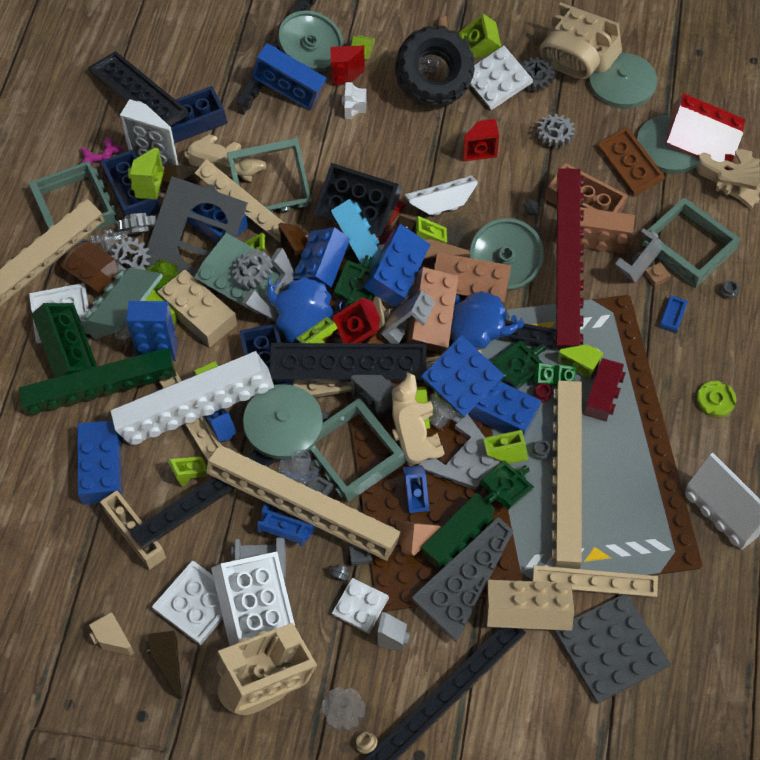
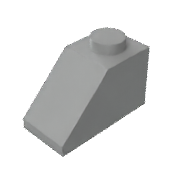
[378,612,410,651]

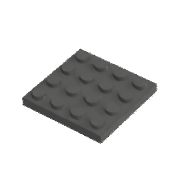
[554,594,671,704]

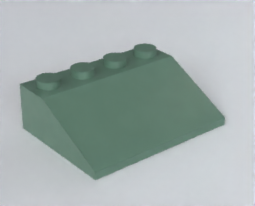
[194,233,280,317]
[80,268,163,339]

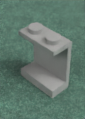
[615,228,663,283]
[381,290,435,344]
[231,538,286,584]

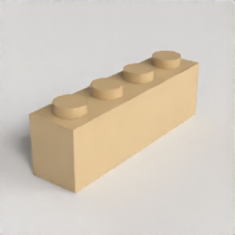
[100,490,166,570]

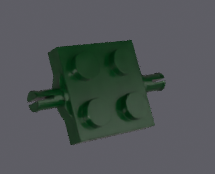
[333,255,374,310]
[491,340,546,389]
[479,460,534,510]

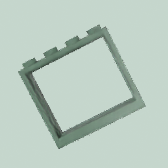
[227,138,312,220]
[29,161,117,232]
[640,198,741,288]
[306,398,407,502]

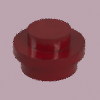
[533,383,553,402]

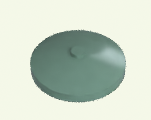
[277,11,344,72]
[589,52,657,109]
[637,115,699,174]
[470,218,544,291]
[243,384,323,459]

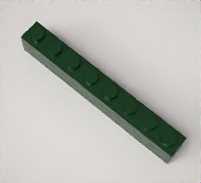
[18,347,177,416]

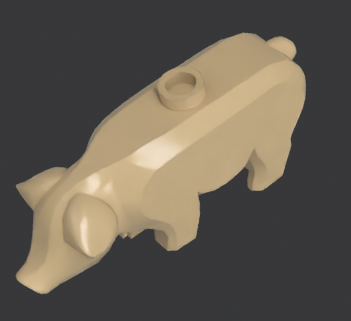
[184,134,266,183]
[392,372,444,466]

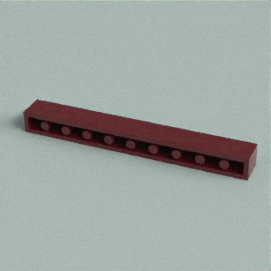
[556,168,584,351]

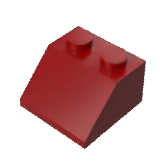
[330,45,365,85]
[462,119,499,162]
[332,298,380,343]

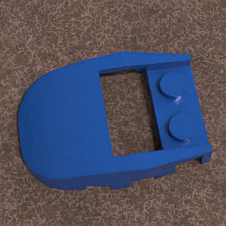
[258,472,317,547]

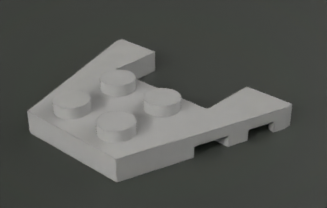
[241,248,295,323]
[418,414,501,490]

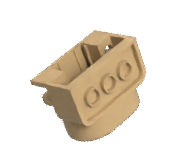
[540,2,622,79]
[216,622,317,715]

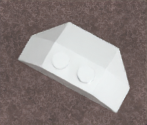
[404,176,478,215]

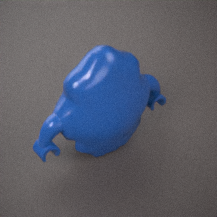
[267,277,342,343]
[450,291,524,349]

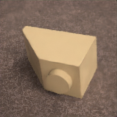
[89,612,134,655]

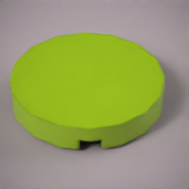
[696,381,736,417]

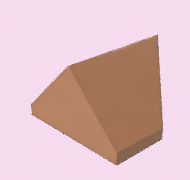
[395,520,441,556]

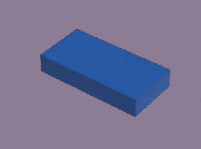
[659,295,688,334]

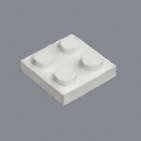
[332,578,389,634]

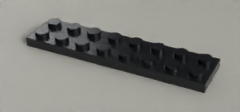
[88,51,189,126]
[270,343,427,383]

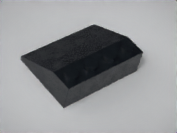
[313,163,402,237]

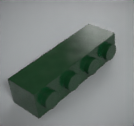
[421,493,495,571]

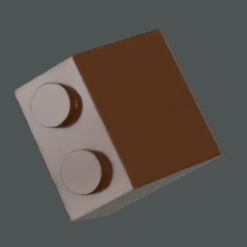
[278,223,308,269]

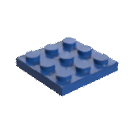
[421,335,504,418]

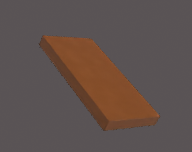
[597,127,665,197]

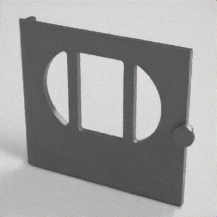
[141,176,248,291]

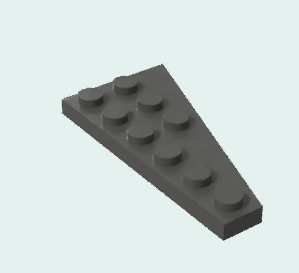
[412,517,513,643]

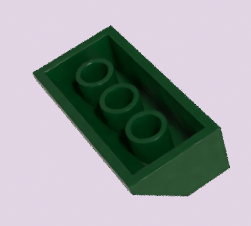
[31,303,97,378]

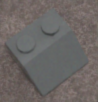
[351,375,395,421]

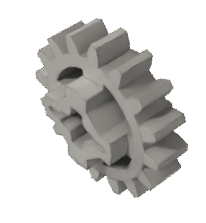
[537,114,575,148]
[117,213,156,235]
[111,237,151,271]
[232,249,273,289]

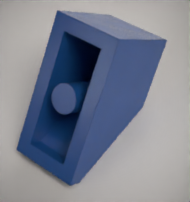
[204,409,237,442]
[403,465,429,513]

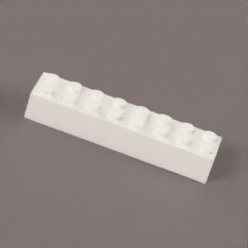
[111,351,274,445]

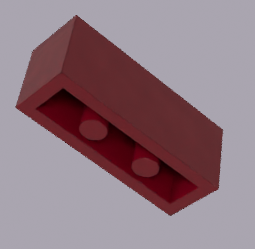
[584,358,626,421]

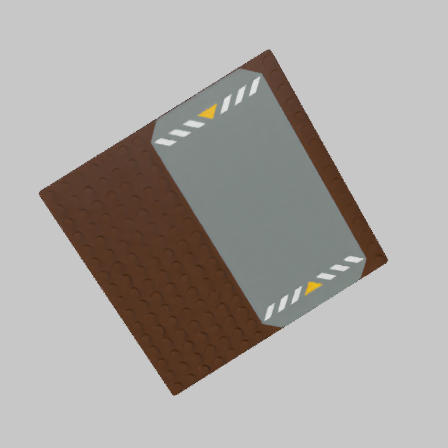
[346,295,702,612]

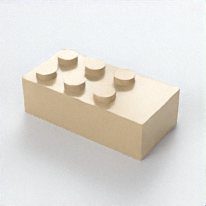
[157,270,237,348]
[486,580,574,631]

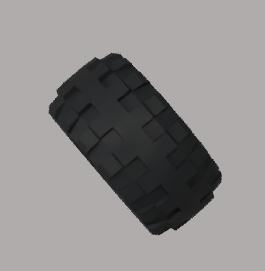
[395,25,475,108]

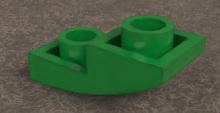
[534,363,576,385]

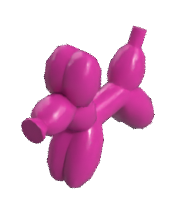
[81,137,124,166]

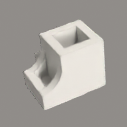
[342,82,367,119]

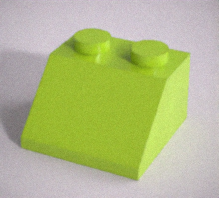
[459,14,501,58]
[128,148,164,199]

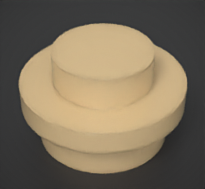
[356,732,378,754]

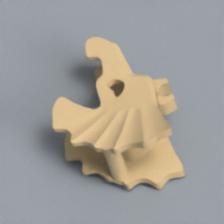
[697,149,760,209]

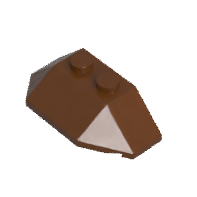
[57,241,119,295]

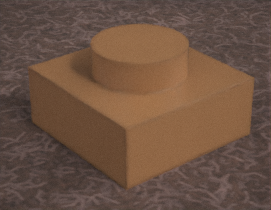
[644,262,671,287]

